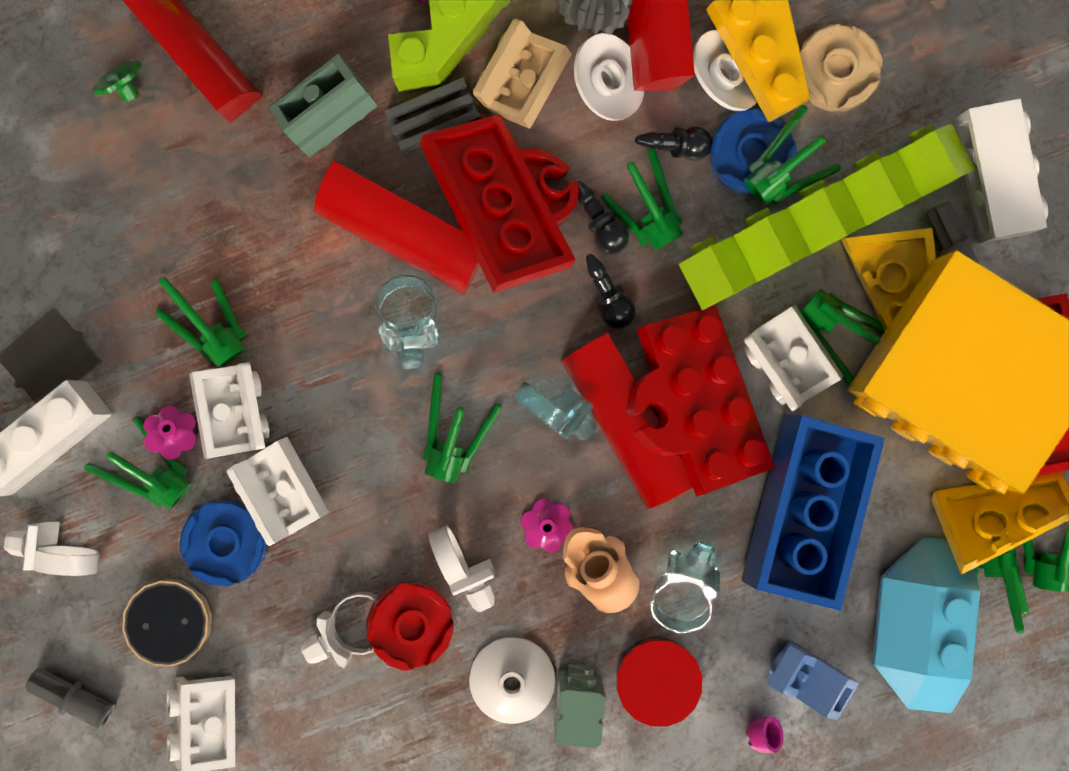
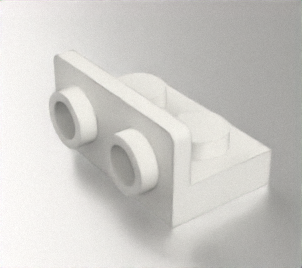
[166,676,235,771]

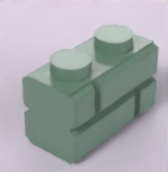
[269,53,378,158]
[554,664,606,749]

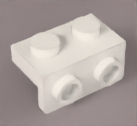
[744,304,844,412]
[189,362,269,459]
[227,437,330,546]

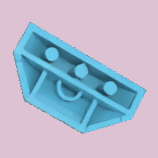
[872,536,980,713]

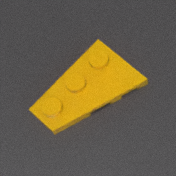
[706,0,810,122]
[841,228,936,331]
[931,472,1069,575]

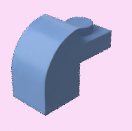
[767,641,859,720]

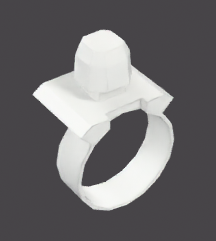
[4,521,100,576]
[428,525,495,612]
[301,591,378,669]

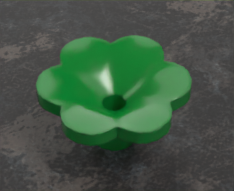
[92,60,142,102]

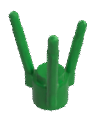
[744,104,841,206]
[601,148,684,251]
[155,277,247,368]
[801,288,885,385]
[422,372,502,483]
[84,416,191,510]
[1023,523,1069,592]
[975,548,1029,634]

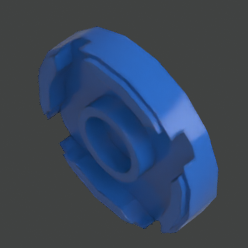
[709,108,797,196]
[180,499,268,586]

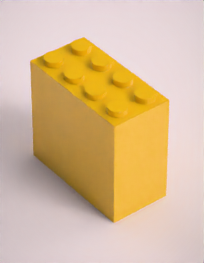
[846,250,1069,495]

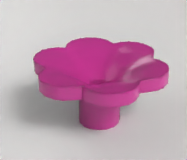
[143,406,197,460]
[521,499,574,553]

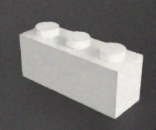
[953,99,1048,244]
[0,380,113,497]

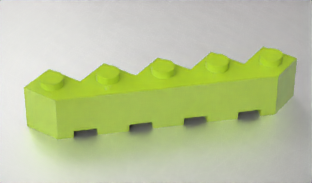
[388,0,512,92]
[679,123,976,310]

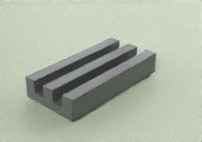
[384,78,481,153]

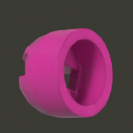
[745,716,784,753]

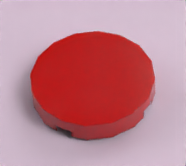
[366,581,454,671]
[616,638,703,727]

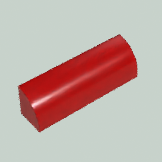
[123,0,263,124]
[627,0,694,91]
[314,161,480,295]
[561,333,693,509]

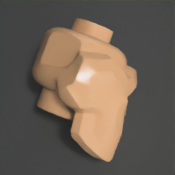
[563,527,640,613]

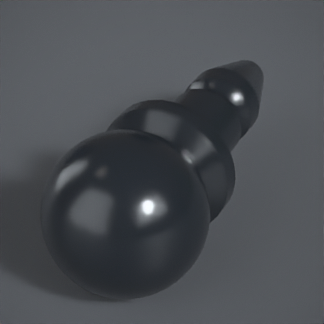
[635,126,712,161]
[577,181,629,255]
[586,253,635,328]

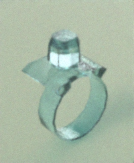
[374,275,440,369]
[512,381,597,440]
[651,541,720,633]

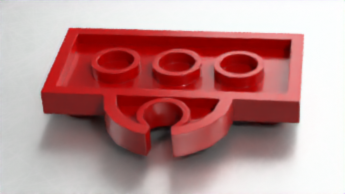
[420,114,579,293]
[626,305,775,496]

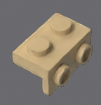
[473,19,572,129]

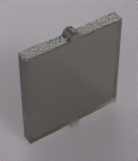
[0,308,102,404]

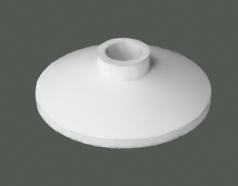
[692,30,757,111]
[574,33,644,121]
[469,636,555,724]

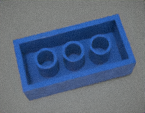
[741,414,885,611]

